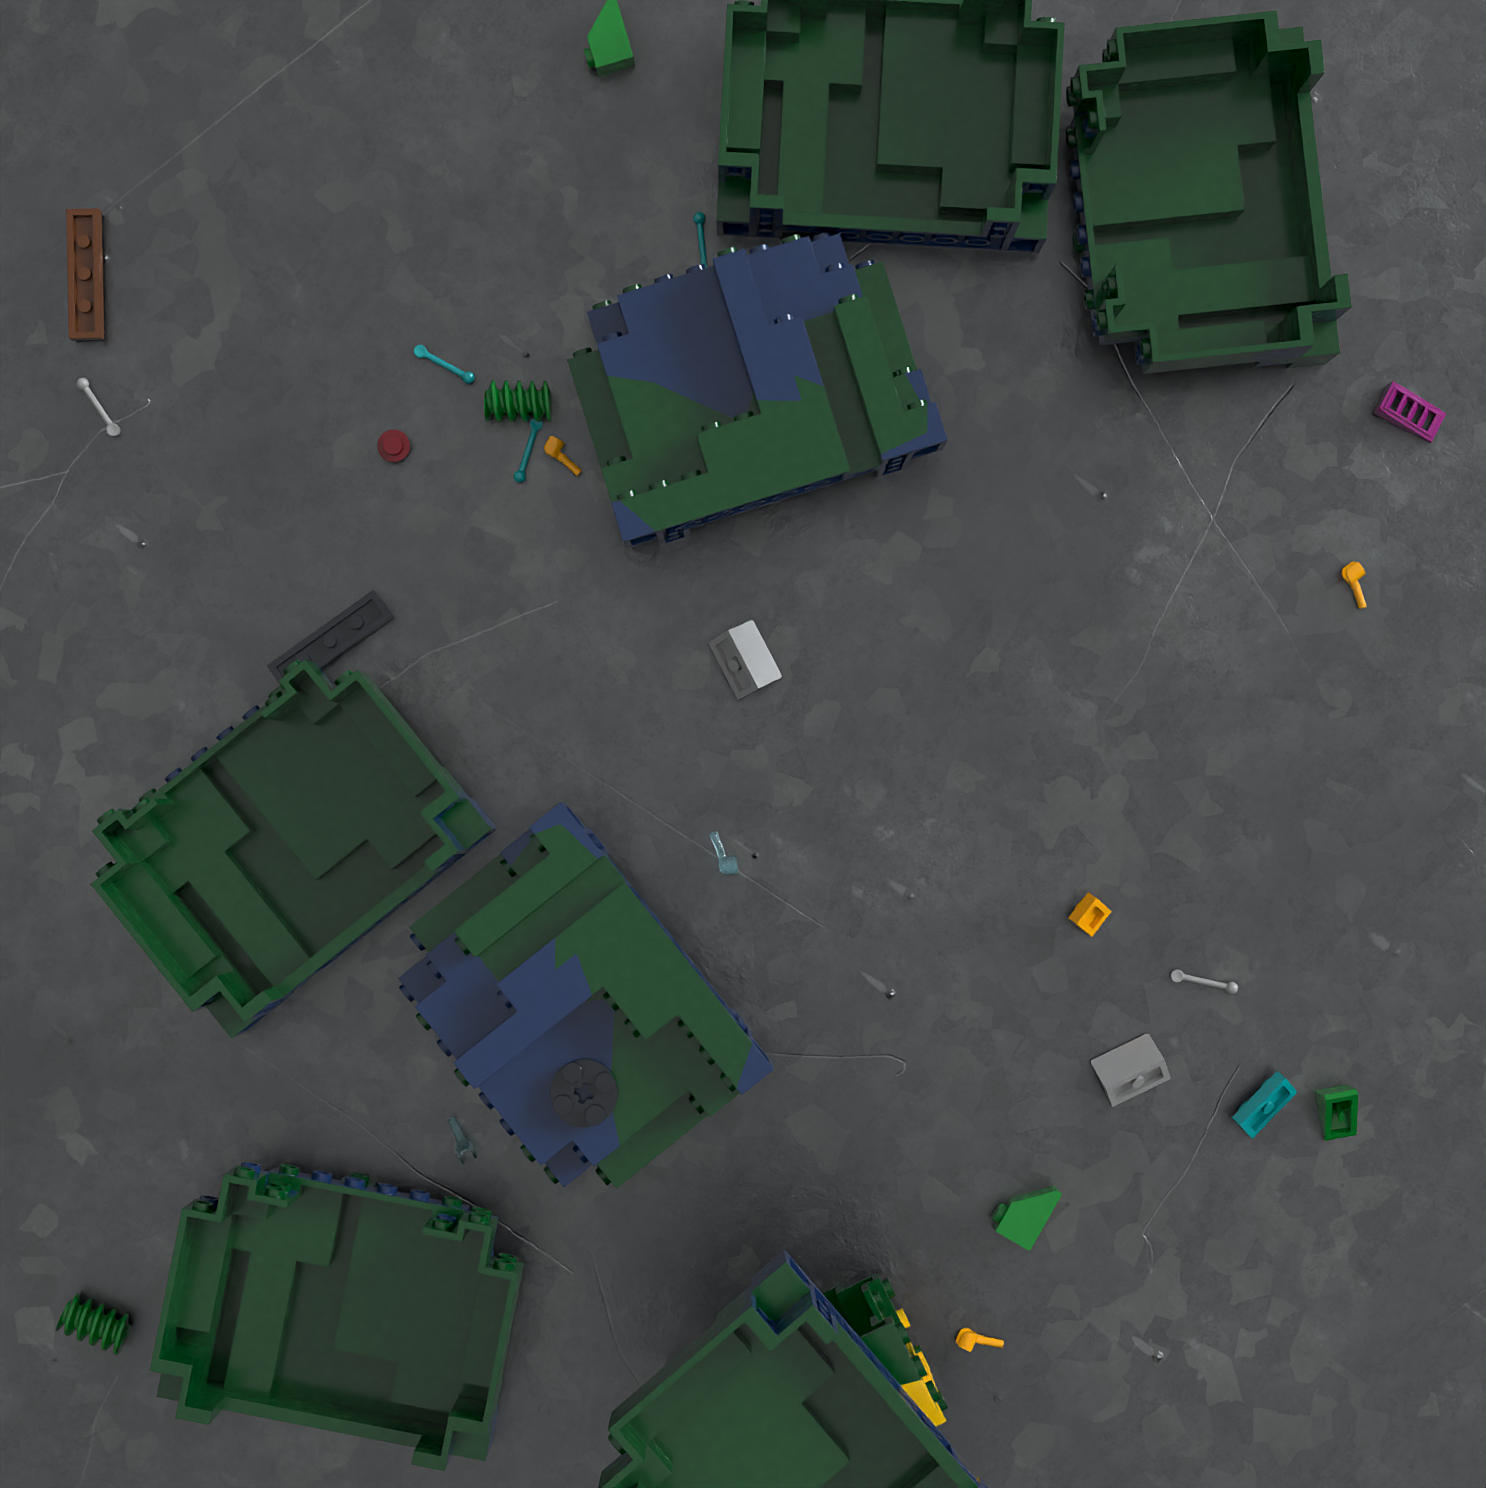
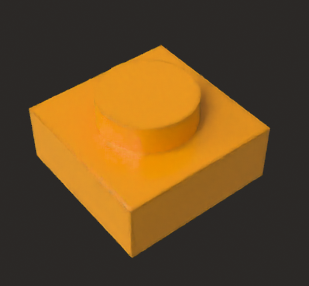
[1068,892,1112,937]

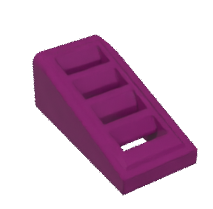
[1373,381,1447,443]

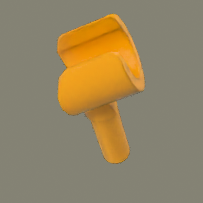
[544,436,582,476]
[1341,561,1366,609]
[955,1328,1004,1352]

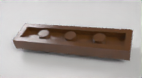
[66,208,104,341]

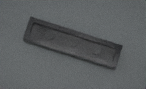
[267,590,394,685]

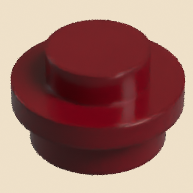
[377,430,410,463]

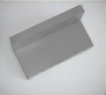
[708,620,782,700]
[1091,1034,1171,1107]

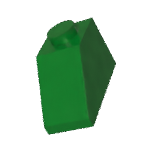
[583,0,635,77]
[991,1186,1062,1251]

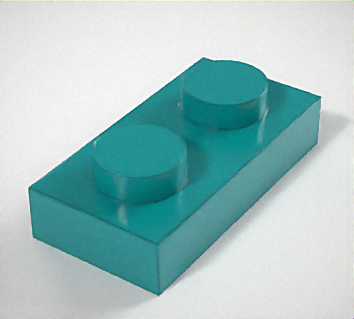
[1232,1071,1297,1139]

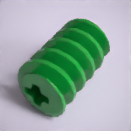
[484,380,552,422]
[56,1294,132,1356]

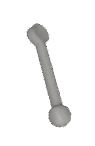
[76,378,121,437]
[1170,969,1238,995]

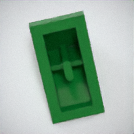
[1314,1085,1358,1141]

